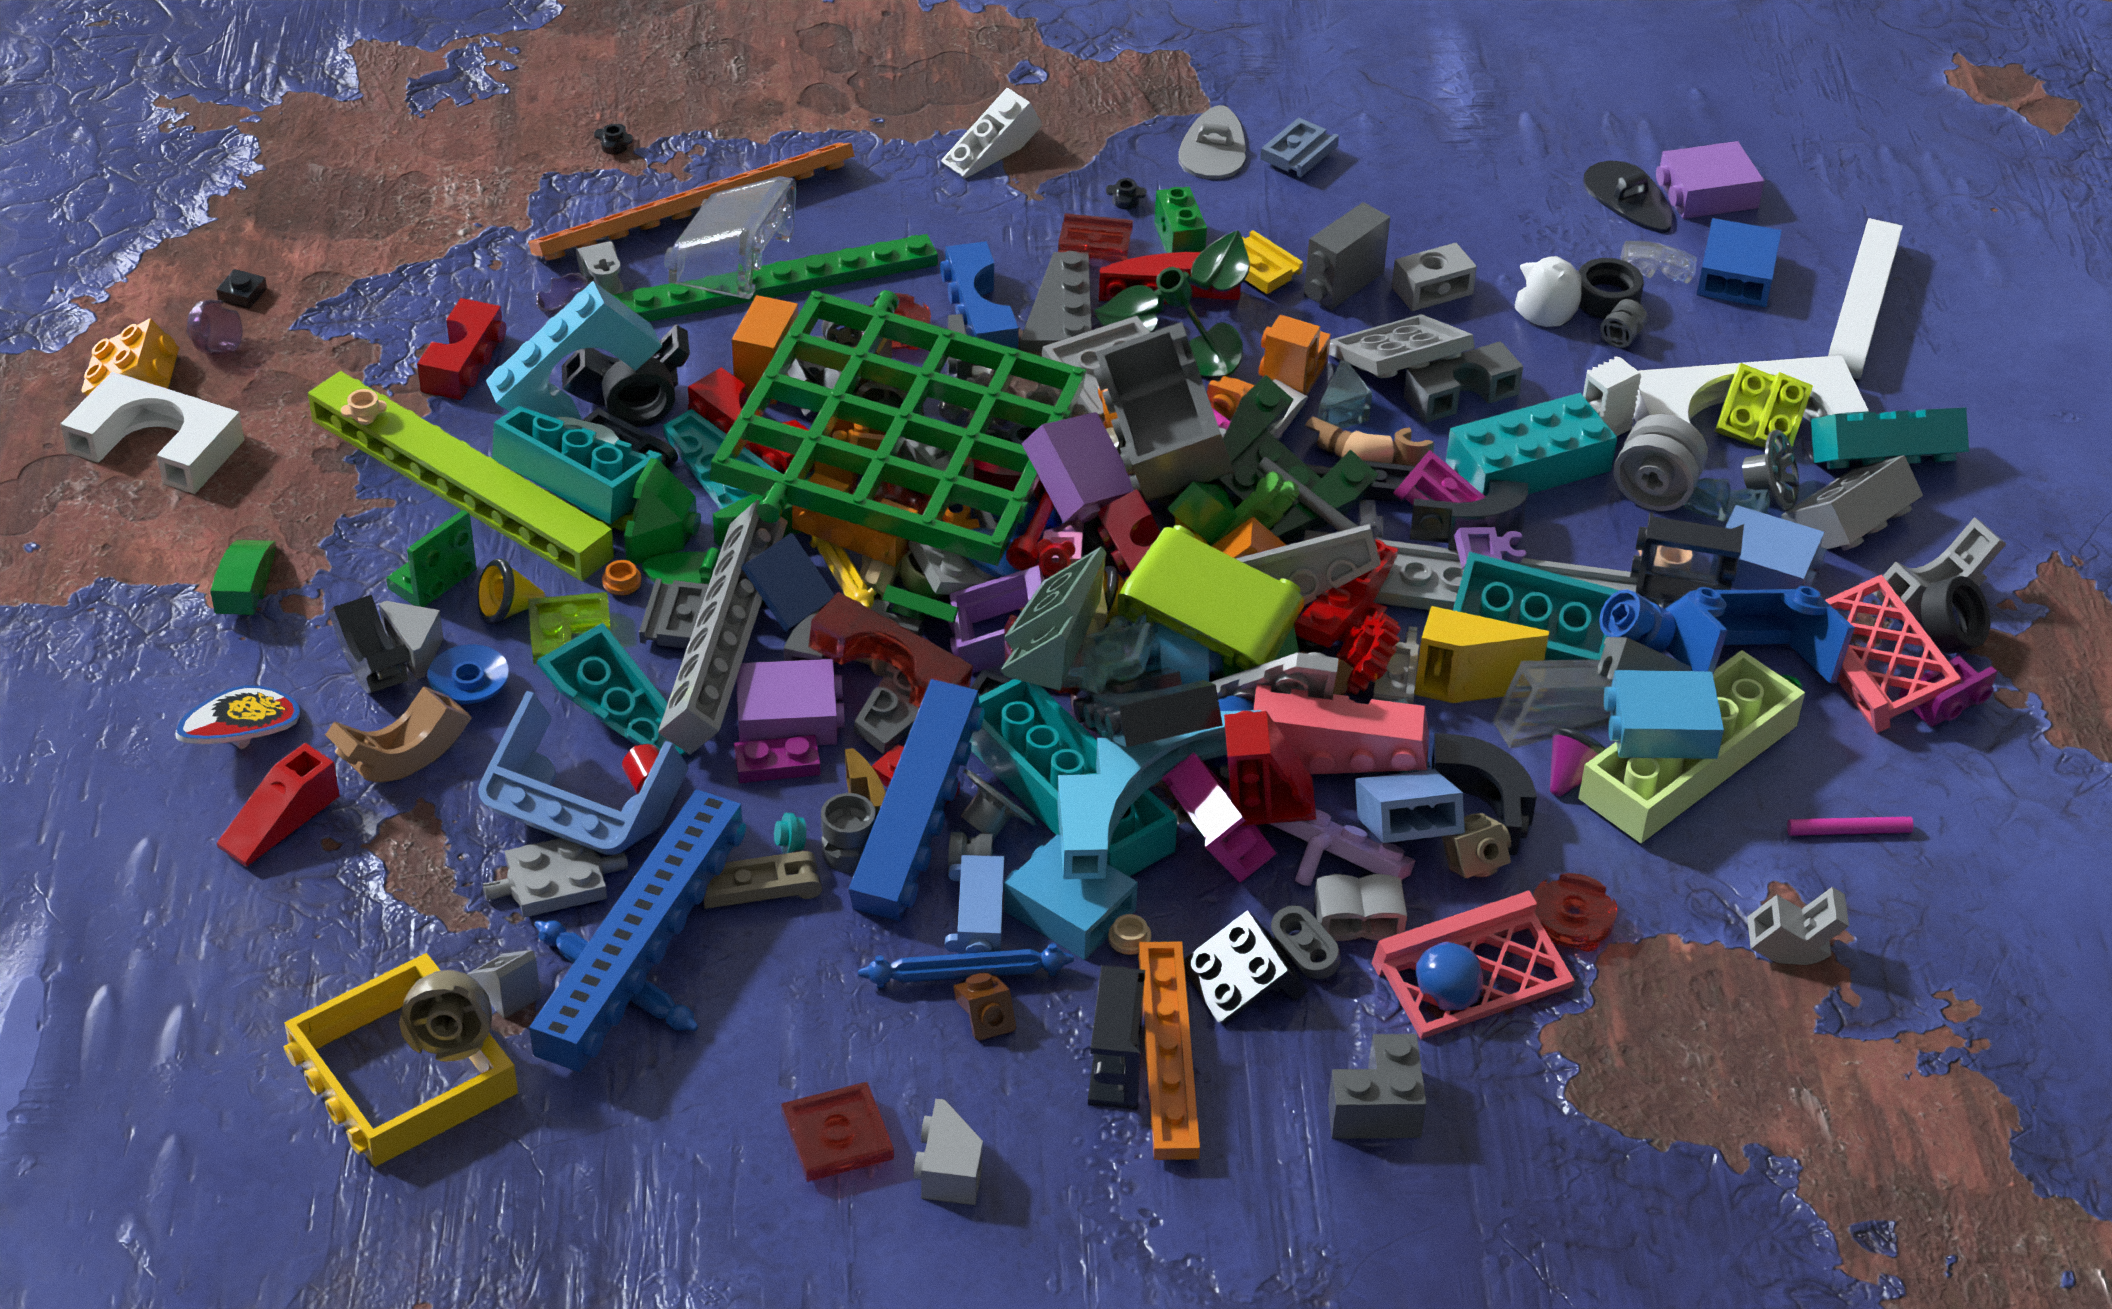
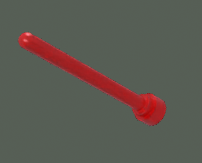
[1006,490,1055,571]

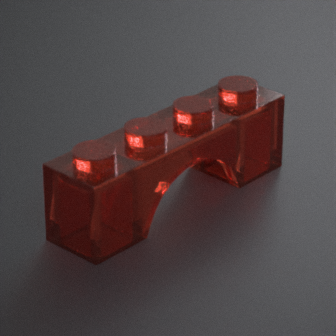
[808,592,973,708]

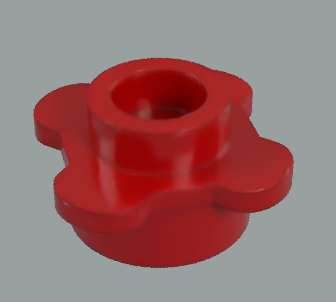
[1035,539,1076,577]

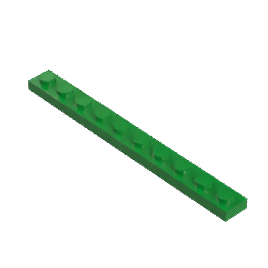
[611,234,938,322]

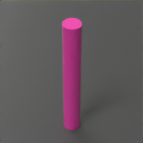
[1787,816,1914,836]

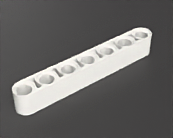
[1828,218,1903,380]

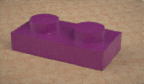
[734,735,820,783]

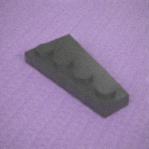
[1020,251,1092,352]

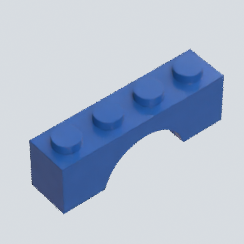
[940,241,1019,350]

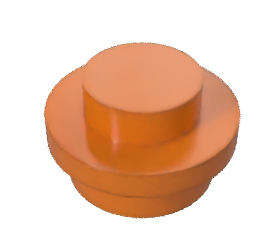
[602,560,642,596]

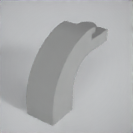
[1873,517,2007,620]

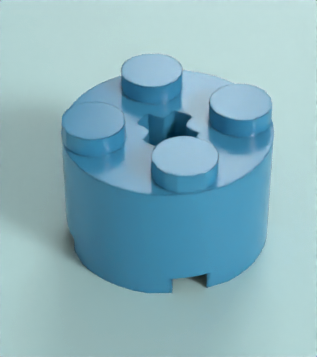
[1144,622,1209,685]

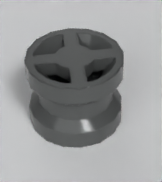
[821,320,862,348]

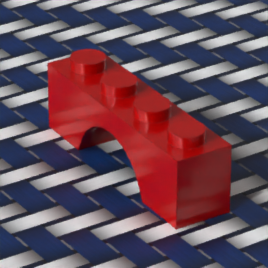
[688,367,815,474]

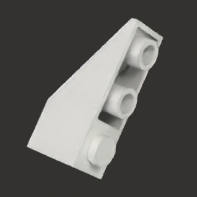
[941,88,1043,179]

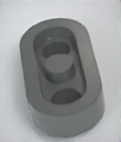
[1271,906,1341,979]

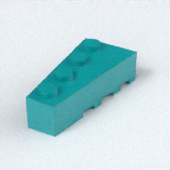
[492,406,662,524]
[1811,407,1969,469]

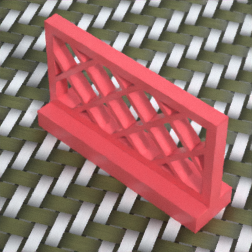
[1825,574,1961,734]
[1372,891,1575,1039]

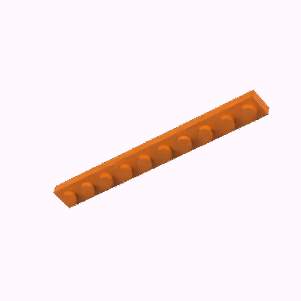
[528,143,855,260]

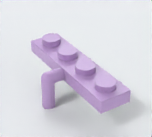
[1271,809,1416,886]

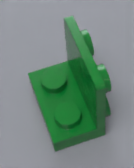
[386,510,477,607]

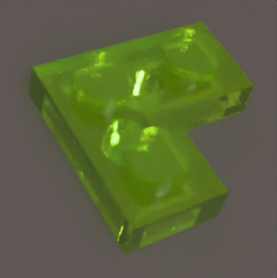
[528,592,611,665]

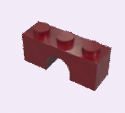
[1096,489,1160,581]

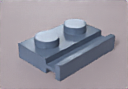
[1260,117,1339,177]

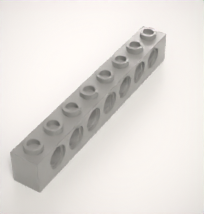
[658,499,788,755]

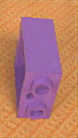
[948,565,1045,674]

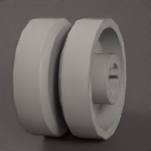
[1614,414,1708,511]

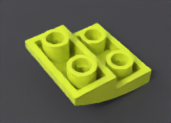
[1714,363,1813,452]

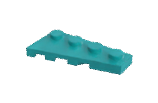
[663,409,780,509]

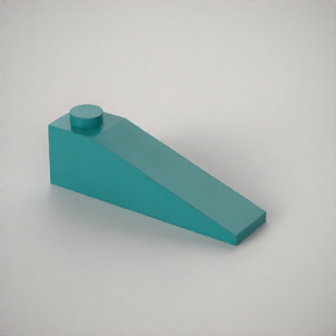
[537,623,687,757]

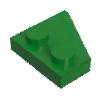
[882,585,959,623]

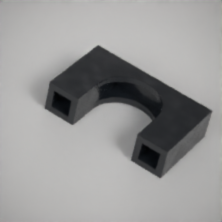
[1073,667,1223,747]

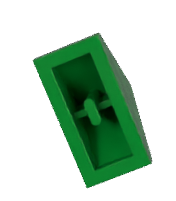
[1167,481,1237,543]

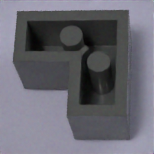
[1328,1034,1426,1139]

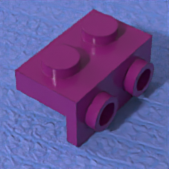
[1898,656,1998,727]

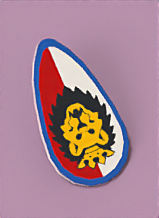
[175,685,300,749]

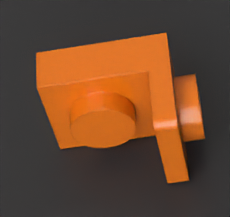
[1207,376,1255,419]

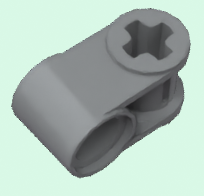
[576,241,624,294]

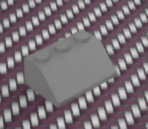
[1781,455,1923,551]

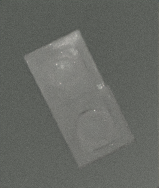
[1621,241,1697,284]

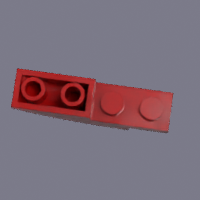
[1098,252,1241,305]
[1294,539,1399,648]

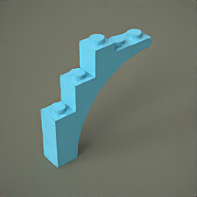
[1057,710,1261,879]

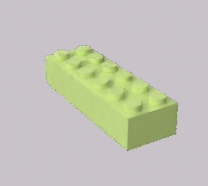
[1578,650,1805,843]

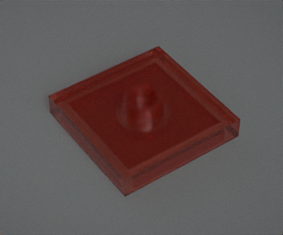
[781,1082,894,1182]

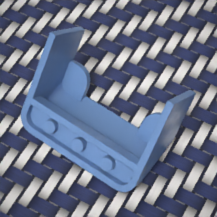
[478,691,689,855]

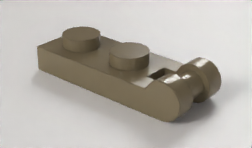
[703,851,822,909]

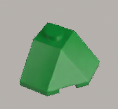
[624,458,701,565]

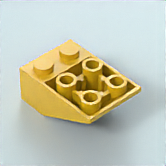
[1414,606,1549,703]

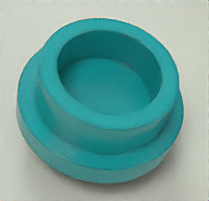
[774,813,806,854]

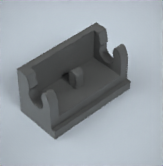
[1598,637,1692,681]

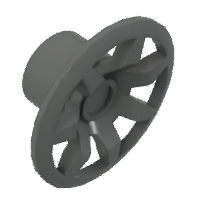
[1743,429,1799,511]
[960,769,1037,840]

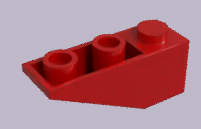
[217,743,340,867]

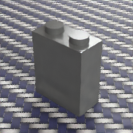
[1304,202,1390,310]

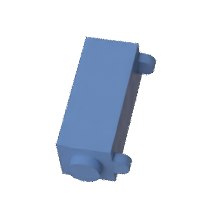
[945,855,1004,954]

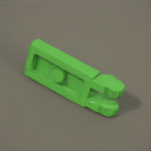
[1206,471,1300,546]

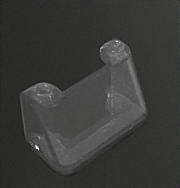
[664,176,796,300]

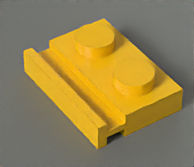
[1242,230,1303,294]

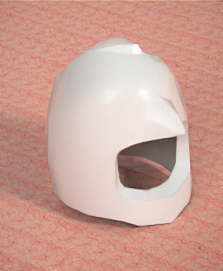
[1514,256,1581,327]

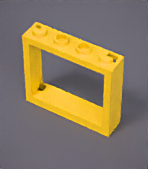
[283,953,518,1167]

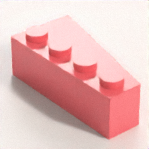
[1254,684,1429,775]

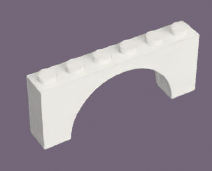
[1634,355,1869,423]

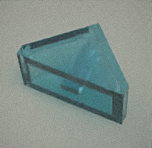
[1318,360,1372,428]

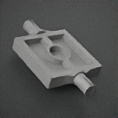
[483,838,628,918]

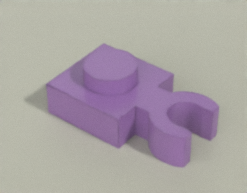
[1454,527,1526,569]

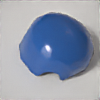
[1416,942,1483,1011]

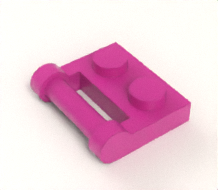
[1393,450,1486,505]

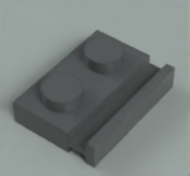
[639,578,709,649]

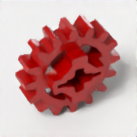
[1336,611,1401,695]

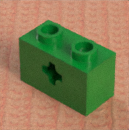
[1154,186,1207,253]

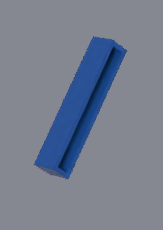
[849,679,985,922]

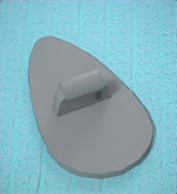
[1178,105,1246,179]

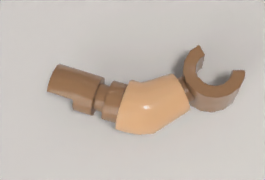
[1305,417,1435,467]

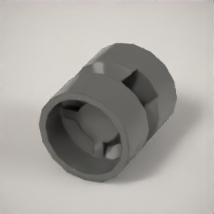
[821,793,876,873]

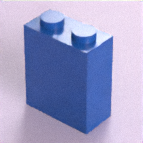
[1696,218,1782,307]

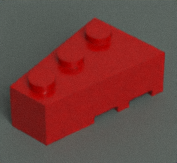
[1224,711,1317,826]

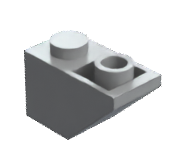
[914,1099,983,1205]

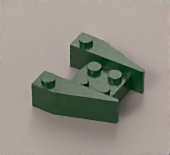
[1206,375,1379,544]

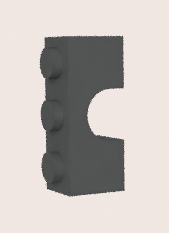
[1403,341,1523,423]

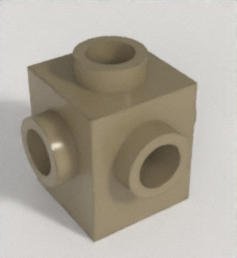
[1441,813,1511,878]

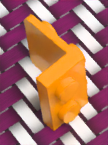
[82,318,180,396]

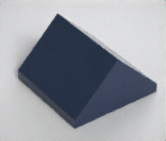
[741,533,836,632]

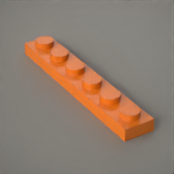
[1138,941,1200,1160]

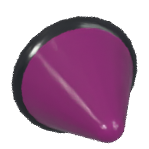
[1550,726,1606,797]

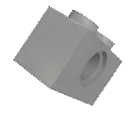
[1392,243,1477,311]

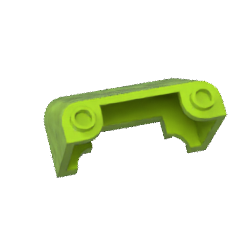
[1118,525,1304,671]

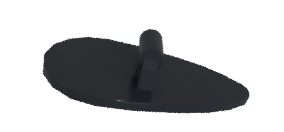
[1583,160,1672,233]

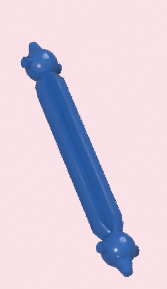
[535,920,699,1031]
[858,943,1074,988]

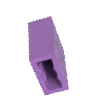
[1656,141,1764,219]
[1022,412,1134,523]
[737,659,845,745]

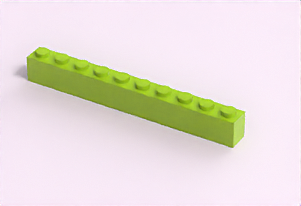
[308,371,614,582]

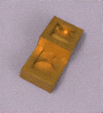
[845,748,886,817]

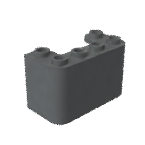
[1093,322,1234,503]

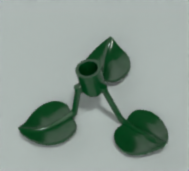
[1095,230,1250,378]

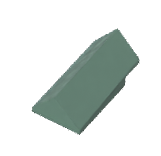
[1001,547,1106,691]

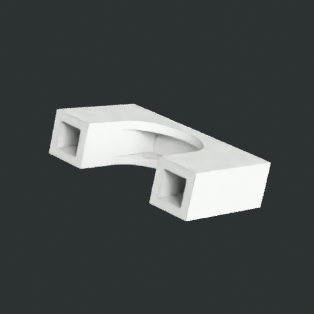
[60,372,244,494]

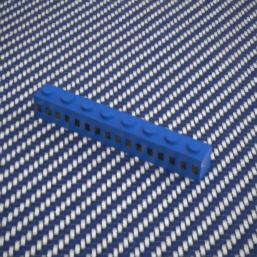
[529,789,746,1073]

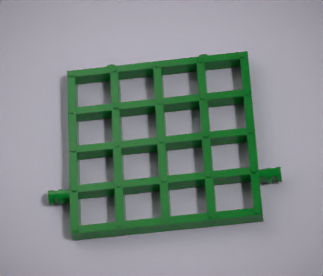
[710,290,1086,566]

